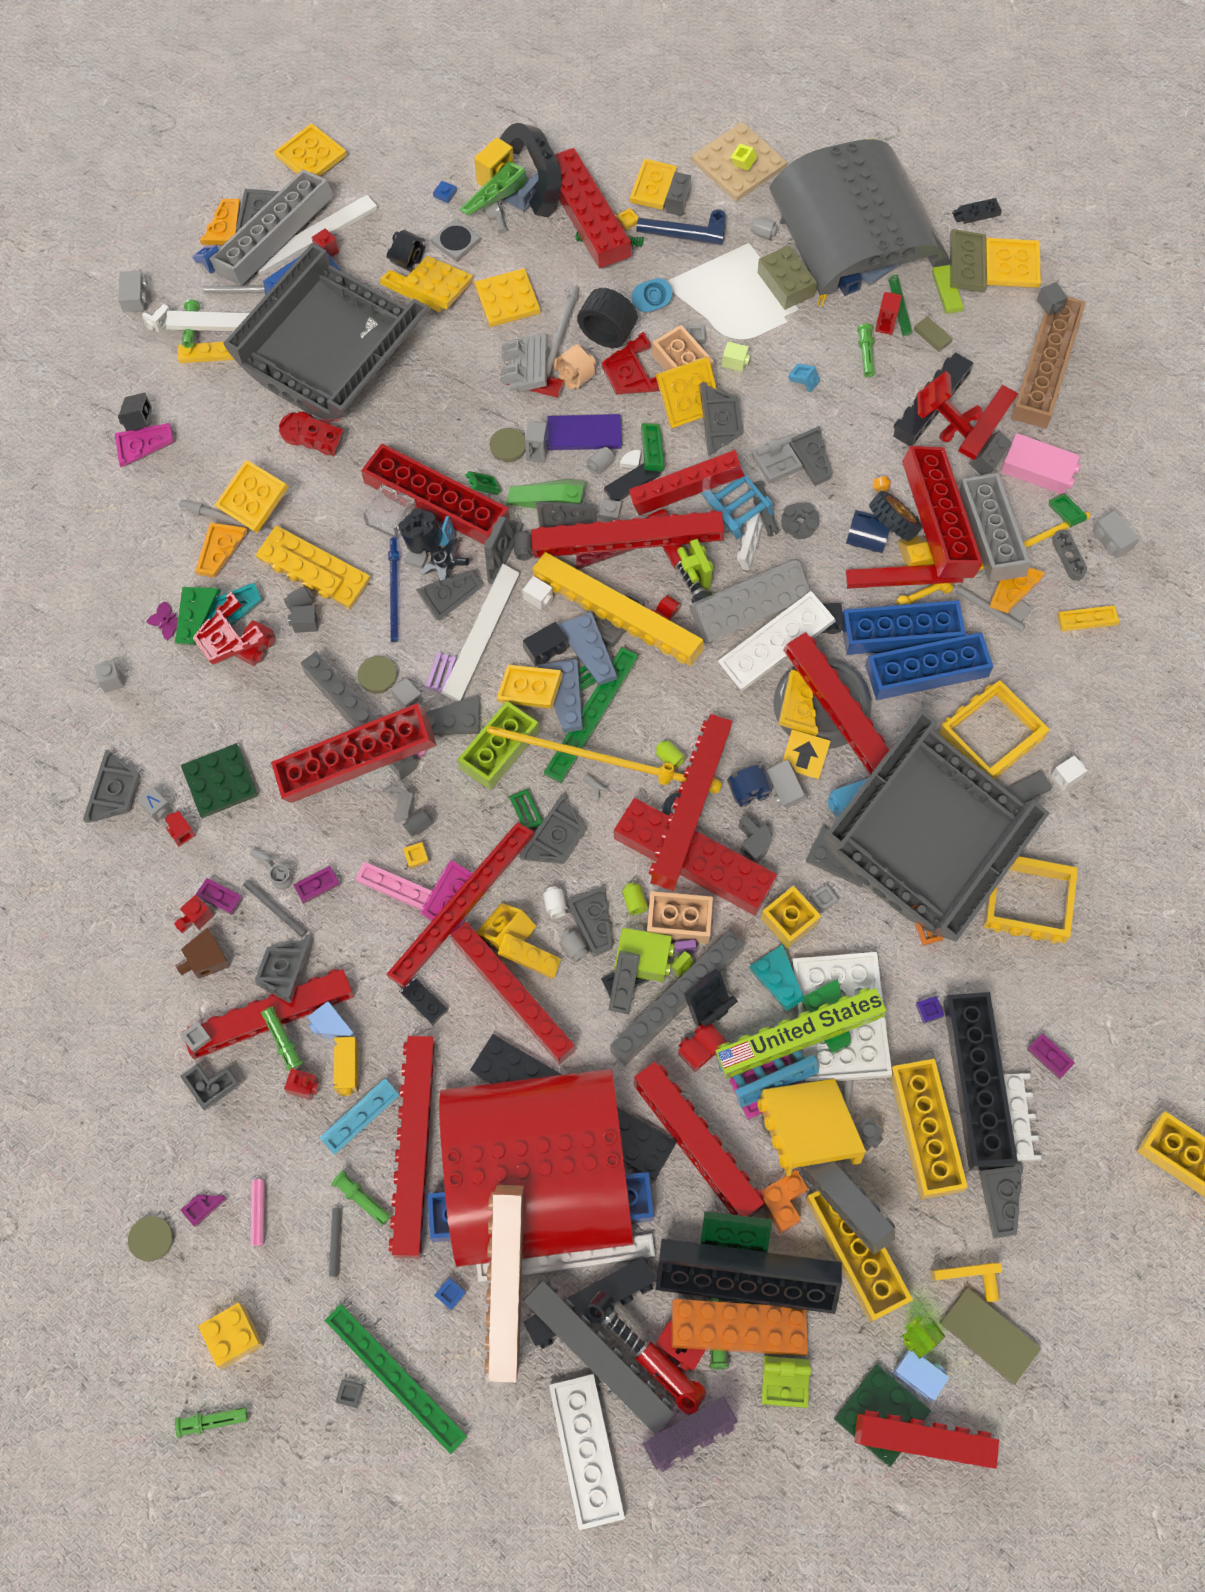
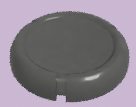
[773,658,872,749]

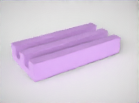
[426,652,457,692]

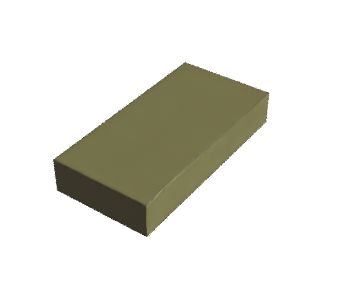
[914,316,952,352]

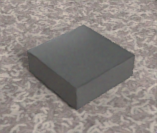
[335,1379,365,1409]

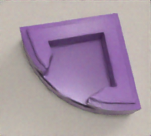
[675,939,697,953]

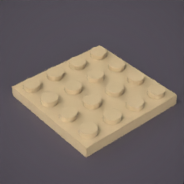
[691,122,788,202]

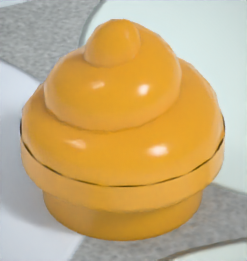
[872,476,891,493]

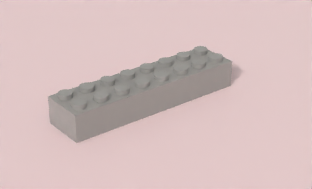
[209,169,334,286]

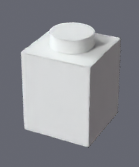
[522,576,553,610]
[1051,756,1087,791]

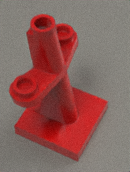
[917,371,983,443]

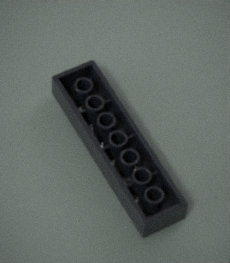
[943,992,1018,1171]
[655,1239,842,1314]

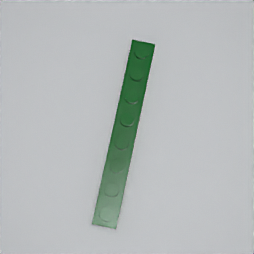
[544,647,638,784]
[324,1304,467,1455]

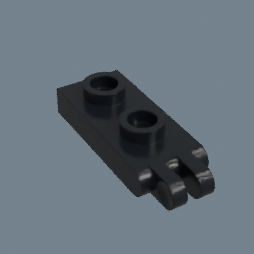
[952,198,1002,224]
[397,977,448,1026]

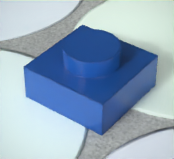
[433,181,457,203]
[434,1278,466,1311]

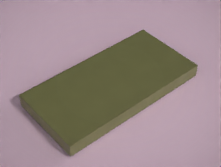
[950,229,987,293]
[940,1287,1041,1385]

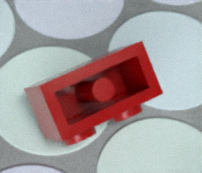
[299,417,343,457]

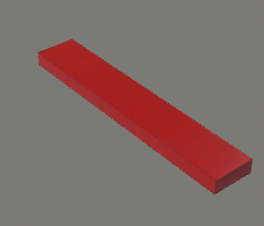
[958,384,1018,460]
[846,565,964,589]

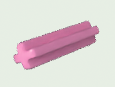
[251,1179,265,1246]

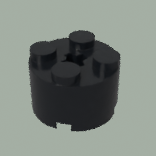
[386,229,426,272]
[398,508,442,554]

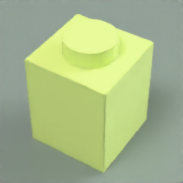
[722,342,751,372]

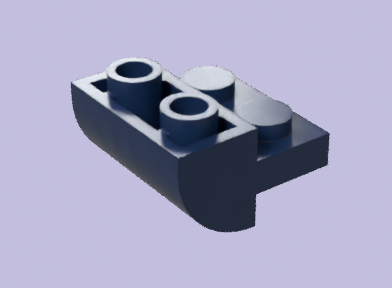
[846,510,890,553]

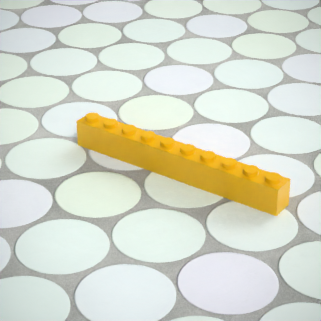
[532,552,704,667]

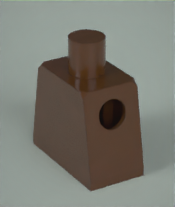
[175,928,230,978]

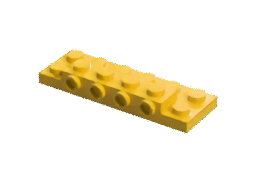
[255,525,371,610]

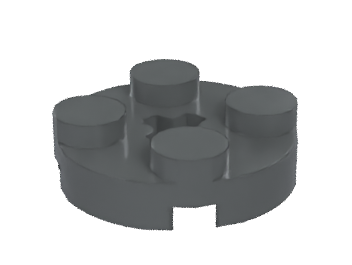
[781,503,819,539]

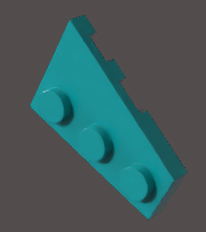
[206,583,262,626]
[749,944,804,1011]

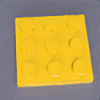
[274,123,347,176]
[986,238,1041,288]
[400,256,473,309]
[474,268,541,327]
[655,356,717,428]
[214,460,289,533]

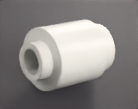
[543,886,567,919]

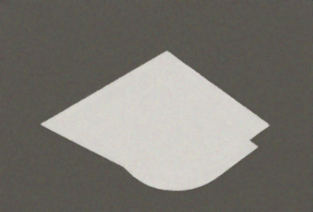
[667,243,799,339]

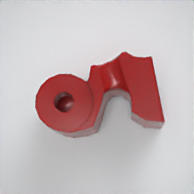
[651,595,681,621]

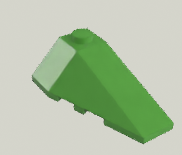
[459,161,528,216]
[507,479,586,508]

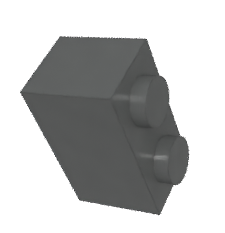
[666,172,691,216]
[969,430,1012,475]

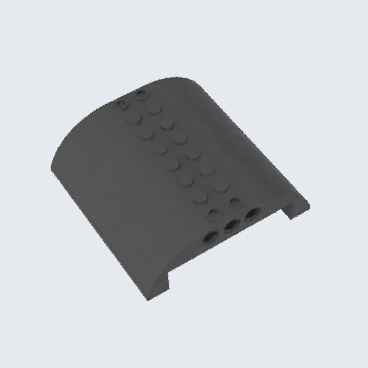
[769,139,950,295]
[223,243,429,420]
[825,709,1050,941]

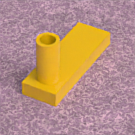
[930,1262,1002,1302]

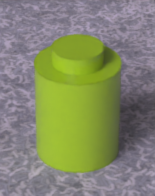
[656,740,686,771]
[622,882,649,916]

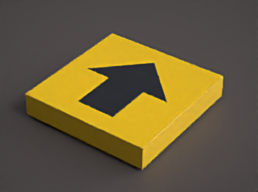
[782,730,830,779]

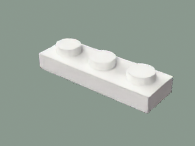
[737,513,763,570]

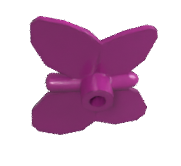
[147,602,178,640]

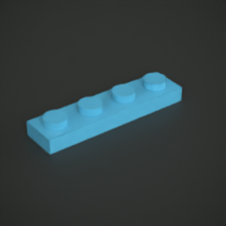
[319,1078,400,1155]

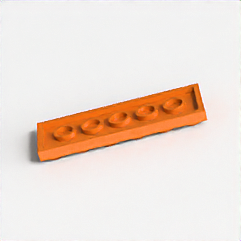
[671,1299,808,1356]

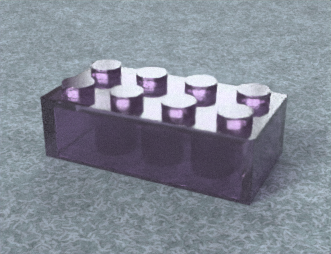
[642,1396,738,1473]

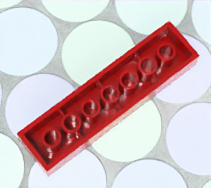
[554,147,631,269]
[361,443,510,545]
[902,446,983,578]
[271,703,437,803]
[614,798,777,916]
[634,1062,764,1217]

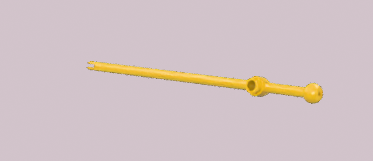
[896,512,1091,605]
[487,726,722,794]

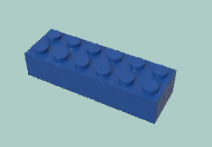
[842,600,966,655]
[865,632,994,700]

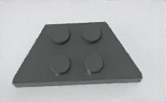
[699,382,743,455]
[484,516,523,584]
[83,750,140,823]
[519,794,586,864]
[255,935,313,1003]

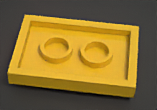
[630,159,677,210]
[496,665,563,709]

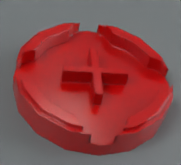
[279,411,312,445]

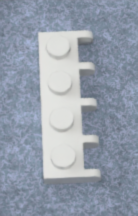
[1004,1073,1042,1162]

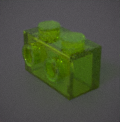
[902,1314,946,1359]

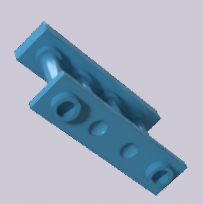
[701,464,774,540]
[717,1050,819,1109]

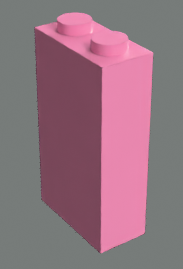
[1001,433,1081,494]

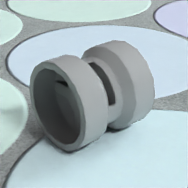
[269,864,293,890]

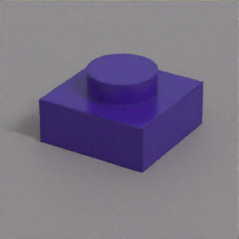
[916,996,945,1024]

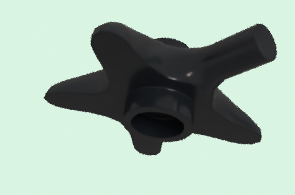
[421,537,469,580]

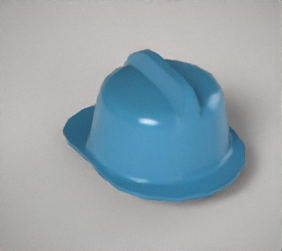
[631,278,672,312]

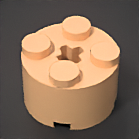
[554,344,596,389]

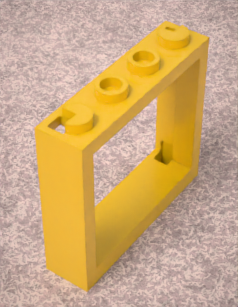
[939,680,1050,779]
[983,856,1078,944]

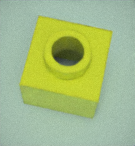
[731,144,758,171]

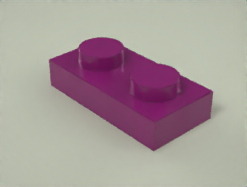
[293,866,340,904]
[196,878,243,915]
[1027,1033,1075,1080]

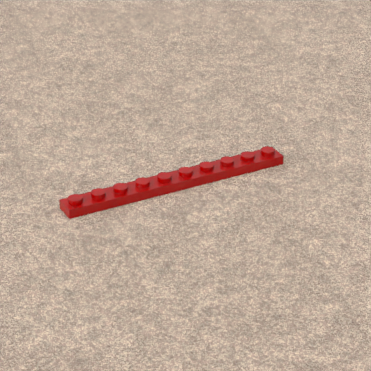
[386,822,534,988]

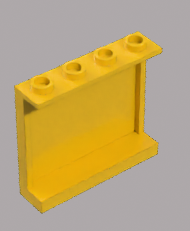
[757,1079,866,1176]

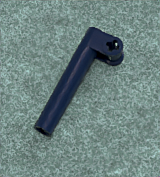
[636,209,726,245]

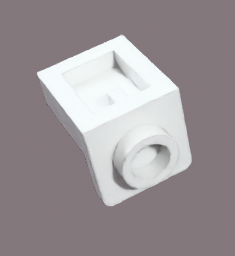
[142,304,170,333]

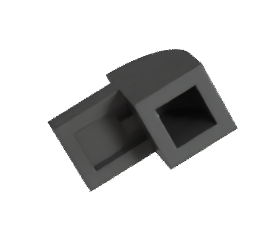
[738,815,771,863]

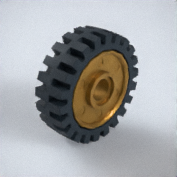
[869,491,923,541]

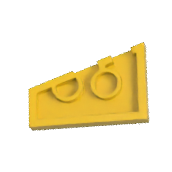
[778,670,818,736]

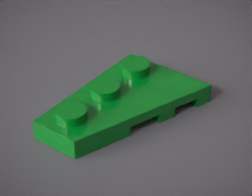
[175,587,221,646]
[802,979,851,1055]

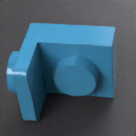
[788,363,820,392]

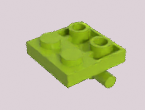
[677,539,714,591]
[761,1356,811,1408]

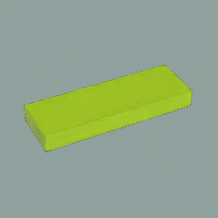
[932,265,964,314]

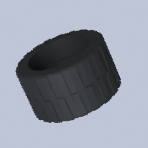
[577,288,638,348]

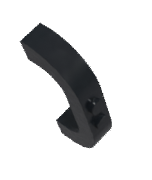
[499,123,561,218]

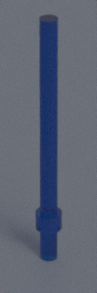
[388,537,399,643]

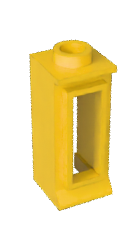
[333,1037,358,1096]

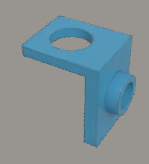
[438,516,455,546]

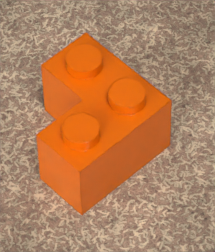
[760,1170,808,1235]

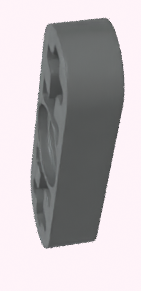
[1052,530,1087,581]

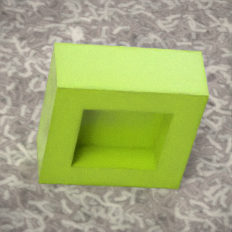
[671,951,694,978]

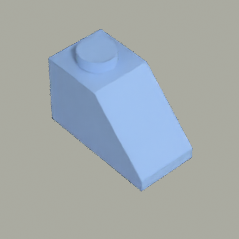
[308,1001,356,1039]

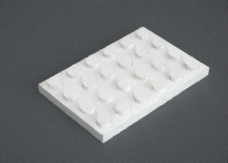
[793,952,892,1083]

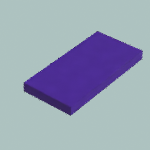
[547,414,622,450]

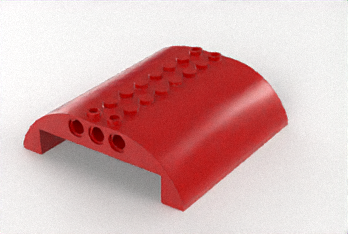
[439,1069,633,1267]

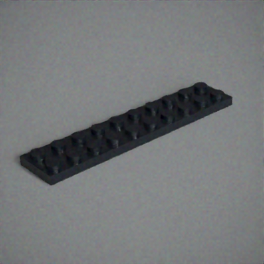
[470,1034,677,1181]

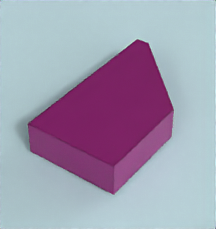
[181,1195,227,1227]

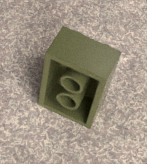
[757,245,817,310]

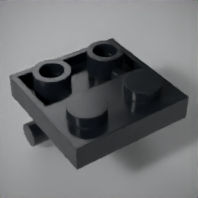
[684,969,738,1028]

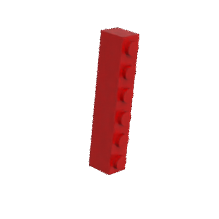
[629,450,745,516]
[854,1410,1000,1469]

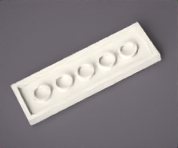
[718,591,836,692]
[549,1374,625,1530]

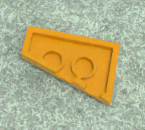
[200,199,241,245]
[195,523,248,578]
[990,567,1045,613]

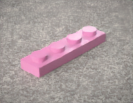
[355,862,431,910]

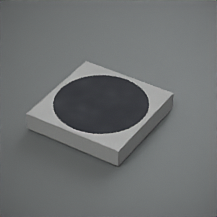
[431,219,481,262]

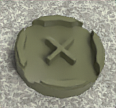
[490,428,525,463]
[358,656,397,694]
[127,1216,173,1262]

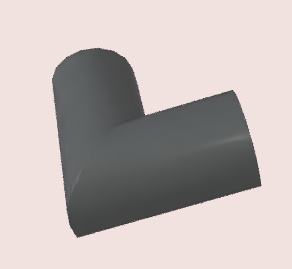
[180,1063,241,1111]

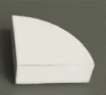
[620,450,641,469]

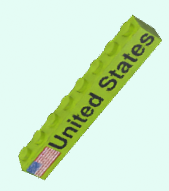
[716,988,887,1079]

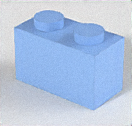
[893,1348,950,1402]

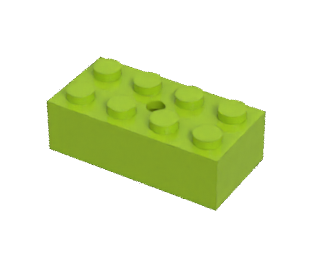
[457,701,539,791]

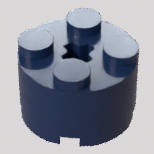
[727,765,773,807]

